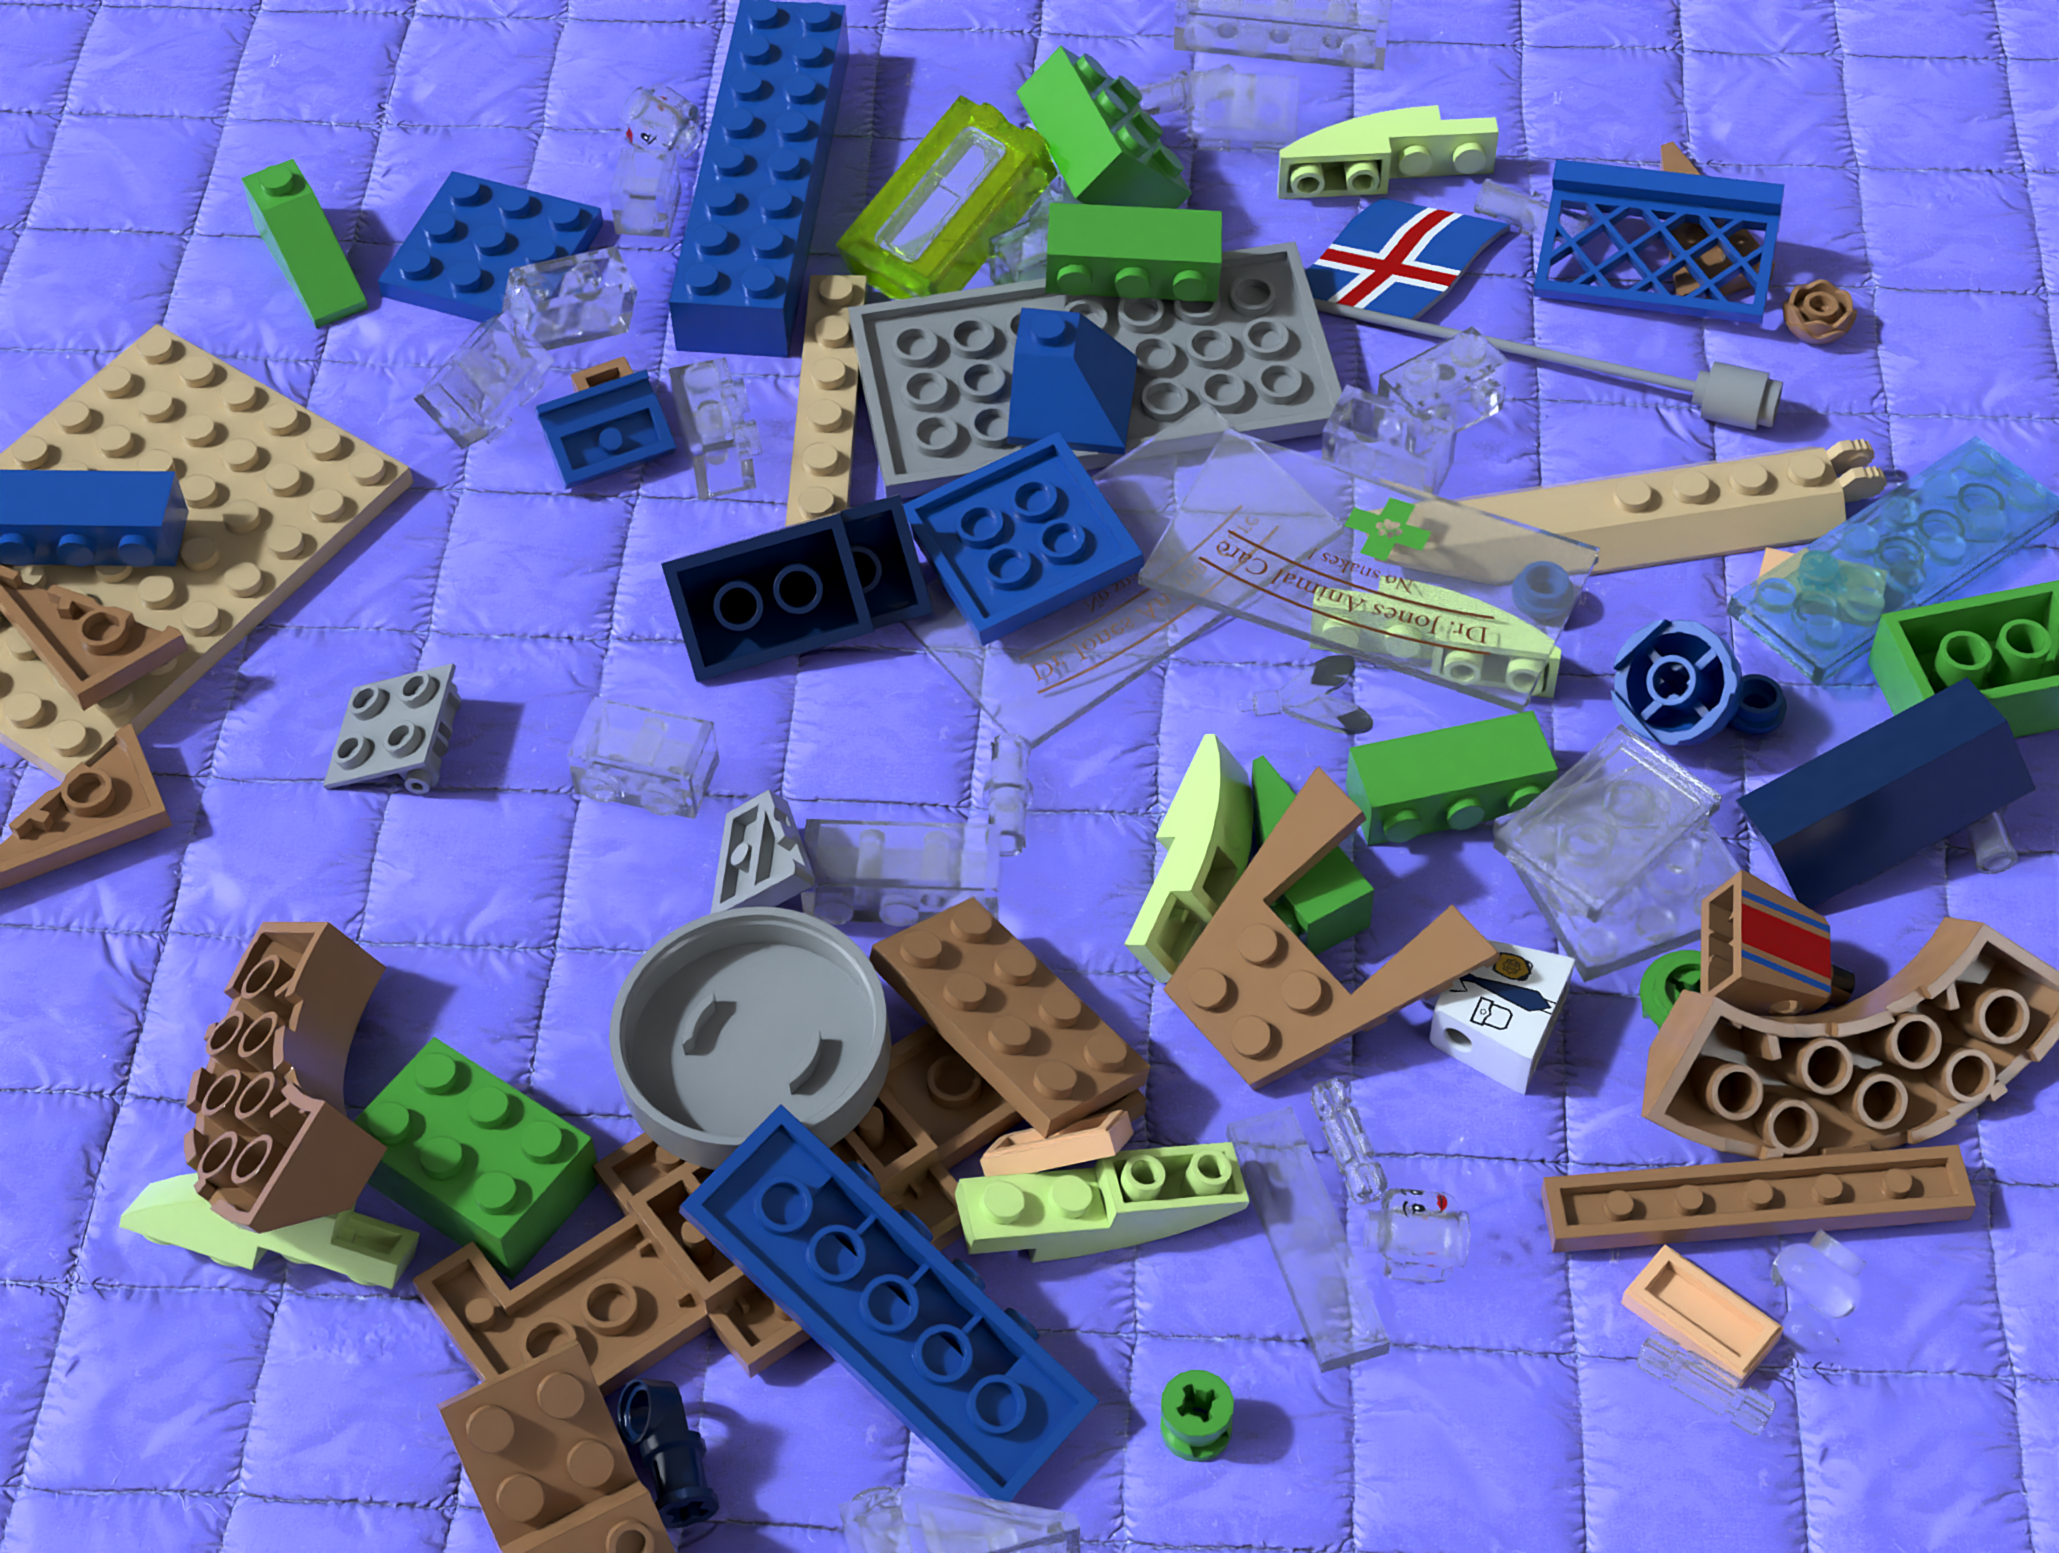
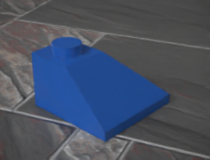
[1007,307,1138,455]

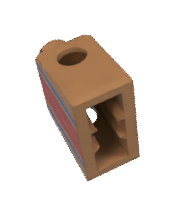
[1700,870,1855,1017]

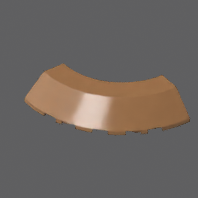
[1641,917,2059,1160]
[184,922,387,1234]

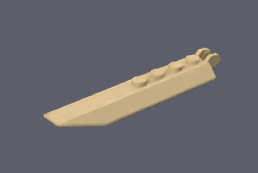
[1364,438,1887,590]

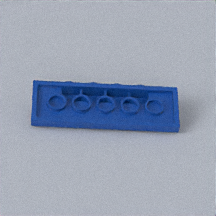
[679,1104,1100,1514]

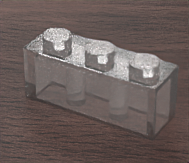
[801,819,1003,926]

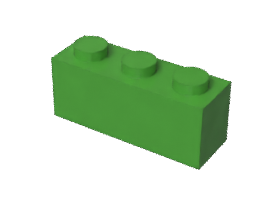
[1045,202,1222,302]
[1346,710,1558,846]

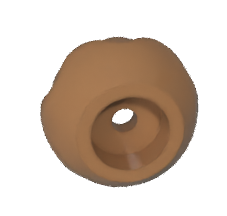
[1783,279,1857,345]

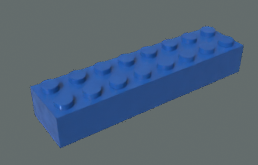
[669,0,850,358]

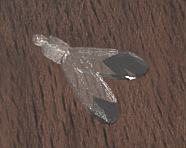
[1237,655,1373,735]

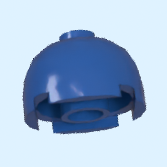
[1611,619,1744,747]

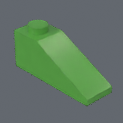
[241,159,368,329]
[1251,755,1374,956]

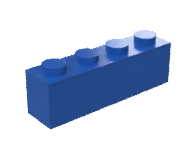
[0,470,189,567]

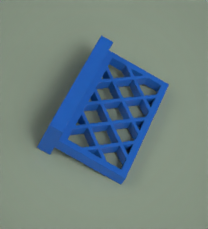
[1533,159,1785,324]

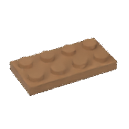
[869,897,1151,1139]

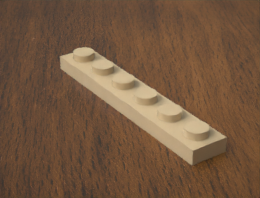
[785,275,868,527]

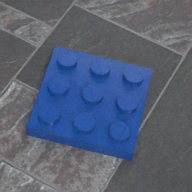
[378,171,604,336]
[903,431,1145,646]

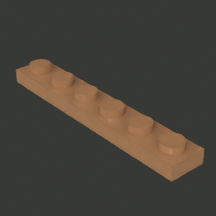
[1541,1145,1976,1253]

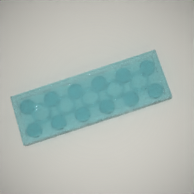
[1727,436,2059,686]

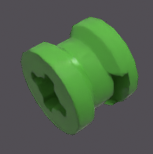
[1160,1370,1234,1462]

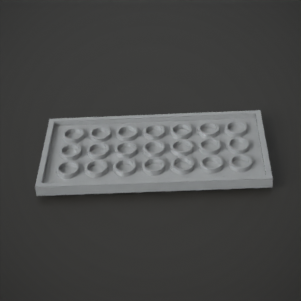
[848,241,1350,498]

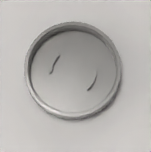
[609,906,891,1170]

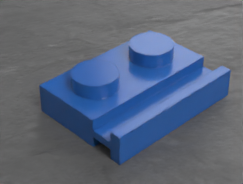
[534,369,677,490]

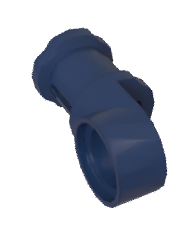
[617,1378,719,1528]

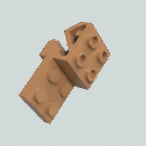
[436,1339,676,1553]

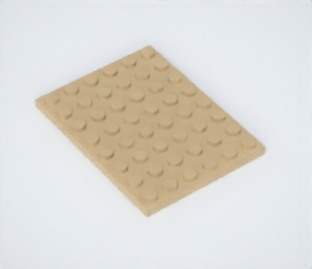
[0,324,414,783]

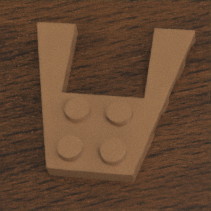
[1163,766,1501,1091]

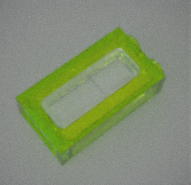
[835,95,1058,300]

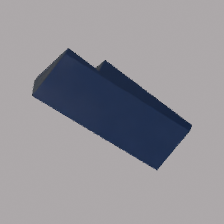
[661,494,933,682]
[1736,677,2036,909]

